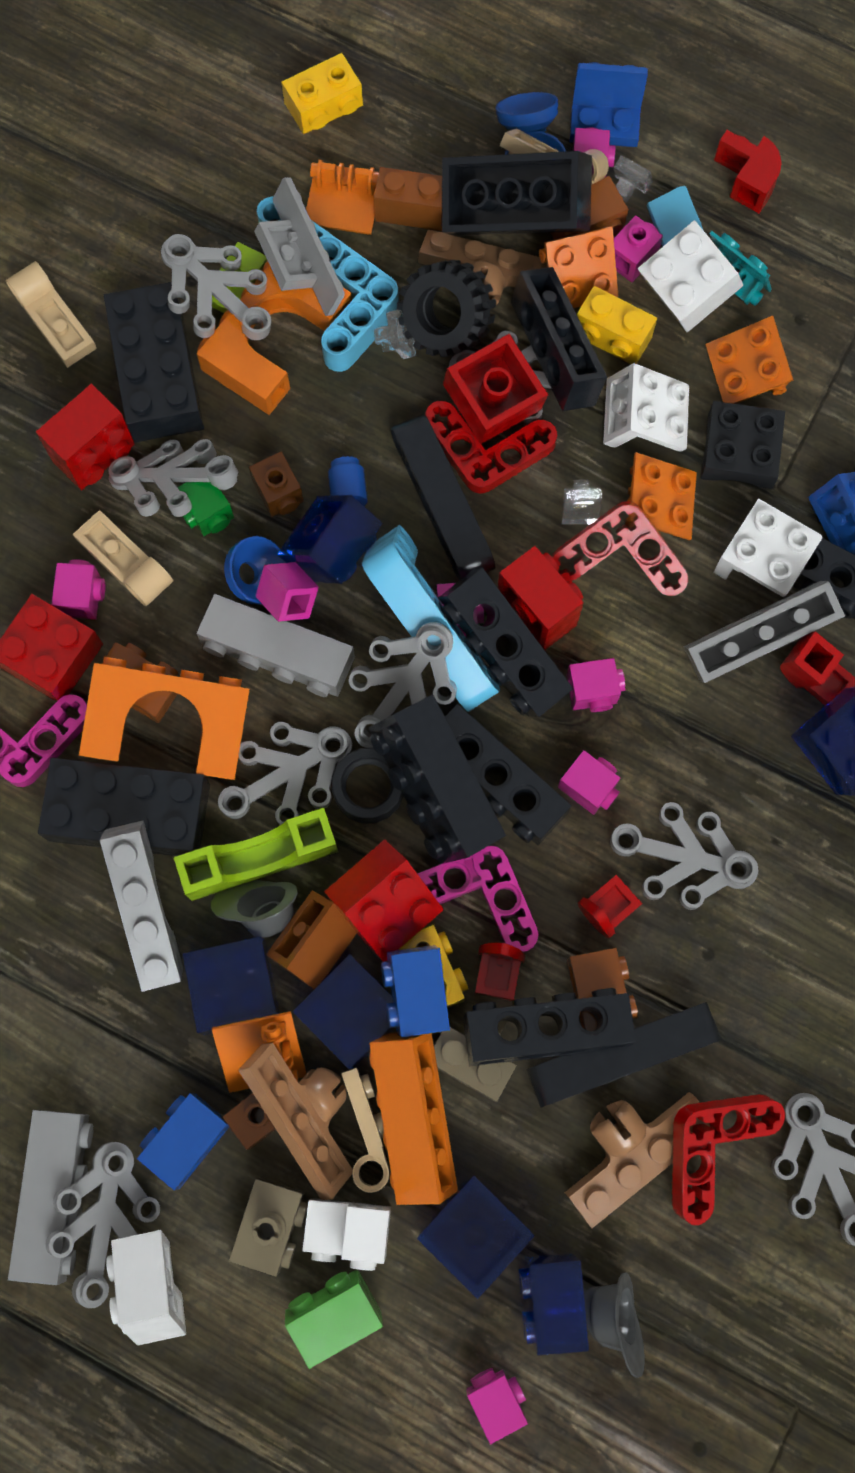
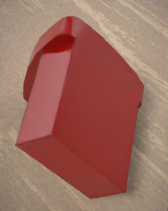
[578,875,642,939]
[475,943,526,1001]

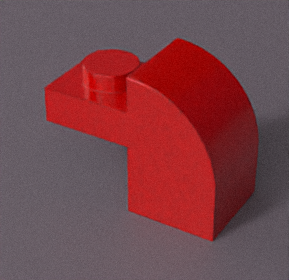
[714,130,782,214]
[780,631,855,711]

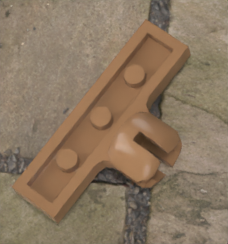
[418,229,547,305]
[238,1042,353,1200]
[564,1092,710,1228]

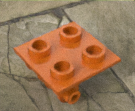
[306,159,379,235]
[539,226,618,308]
[706,316,794,404]
[625,452,697,540]
[212,1011,307,1093]

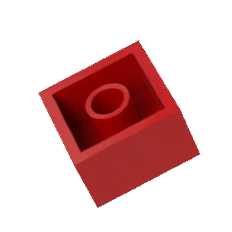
[443,333,548,444]
[36,383,135,491]
[498,546,584,650]
[0,594,103,702]
[324,839,444,962]

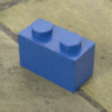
[381,945,450,1038]
[137,1093,230,1190]

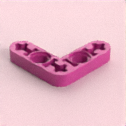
[0,694,87,787]
[418,846,538,953]

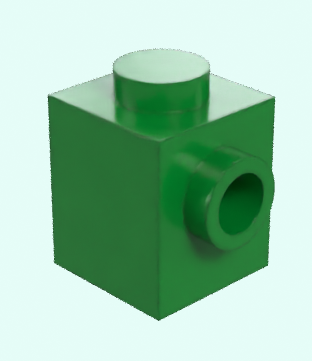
[177,482,234,537]

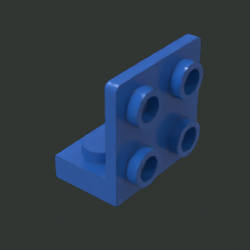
[569,62,648,147]
[808,472,855,555]

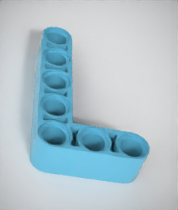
[257,196,399,372]
[362,525,500,712]

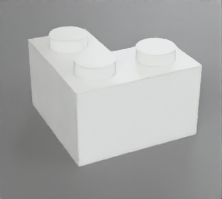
[303,1198,391,1271]
[106,1230,186,1346]

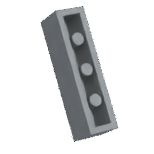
[683,581,845,683]
[196,594,355,697]
[8,1110,93,1285]

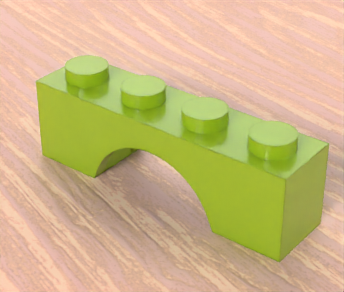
[174,808,339,901]

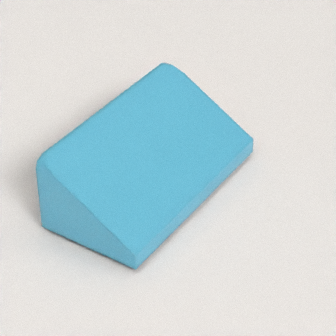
[647,186,704,246]

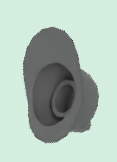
[211,880,298,938]
[584,1272,645,1378]

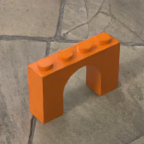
[196,260,352,415]
[79,657,250,780]

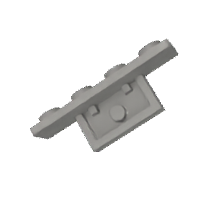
[254,177,345,316]

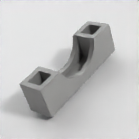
[100,820,183,992]

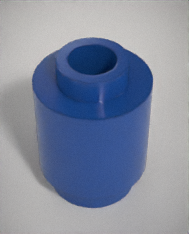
[328,456,368,514]

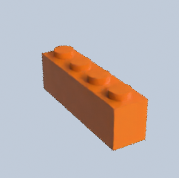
[369,1032,458,1205]

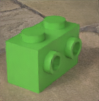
[285,1269,383,1369]

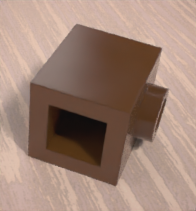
[249,451,304,517]
[223,1093,276,1150]

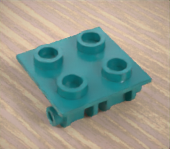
[709,231,772,306]

